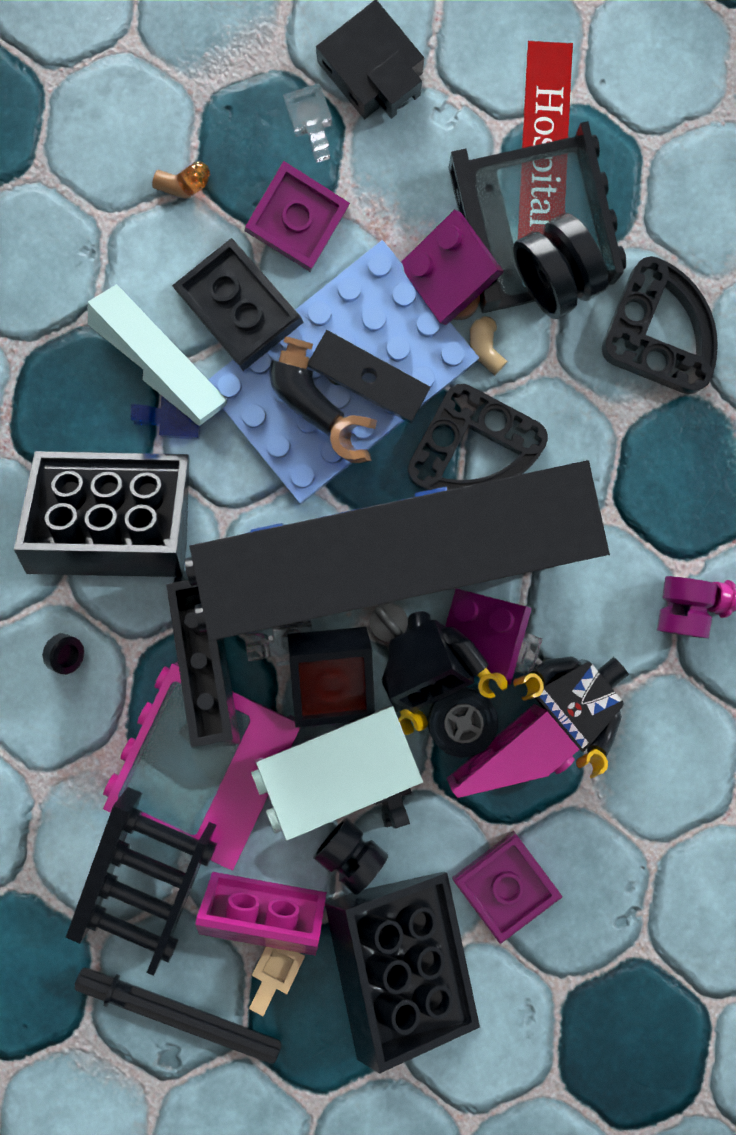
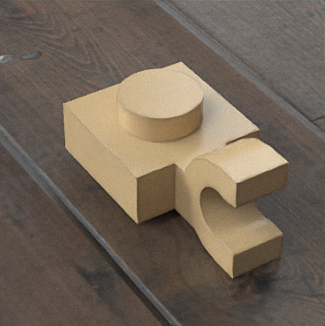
[249,947,305,1016]

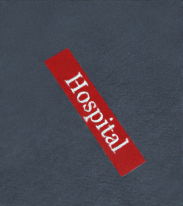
[517,41,573,240]

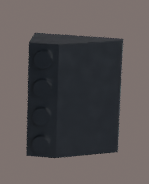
[14,451,189,577]
[325,872,480,1074]

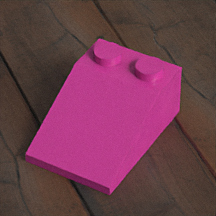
[446,704,580,798]

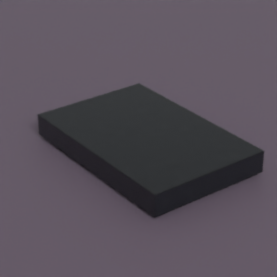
[172,238,304,371]

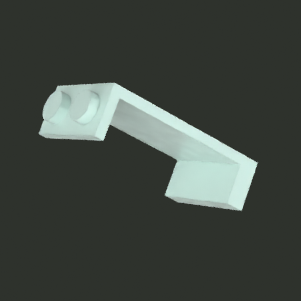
[251,706,423,841]

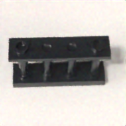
[65,787,217,976]

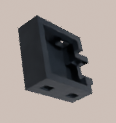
[316,0,425,120]

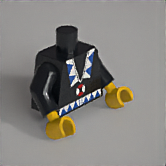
[381,611,508,735]
[513,656,629,779]

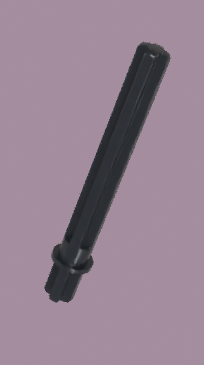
[74,967,281,1064]

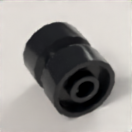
[313,818,388,895]

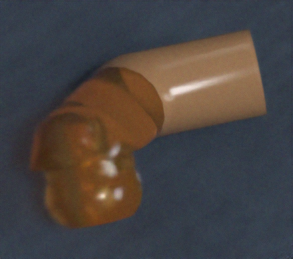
[152,161,210,199]

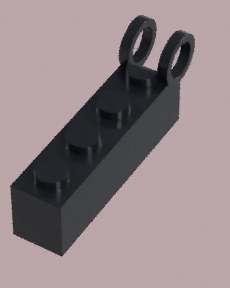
[166,576,241,751]

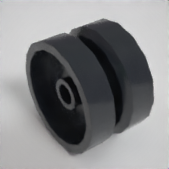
[513,213,608,319]

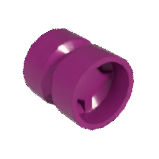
[657,576,718,639]

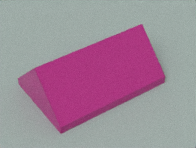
[195,872,327,956]

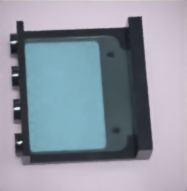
[448,121,626,313]

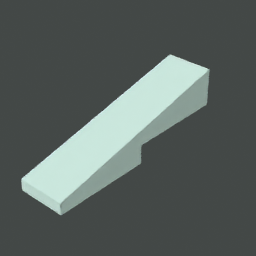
[88,284,227,426]

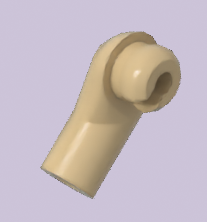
[470,316,508,376]

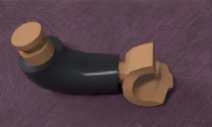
[269,336,377,463]

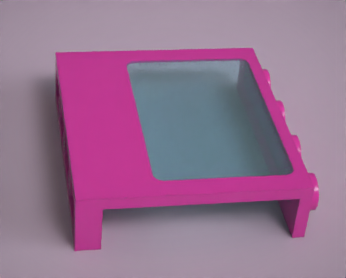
[103,662,301,871]

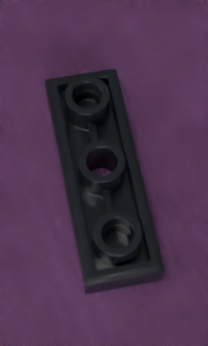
[308,330,431,424]

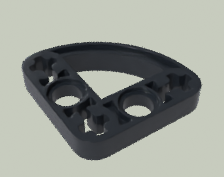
[601,256,718,394]
[408,384,548,491]

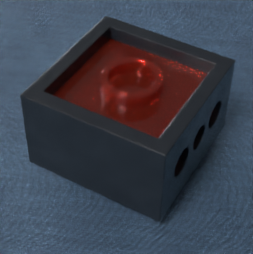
[287,627,375,727]

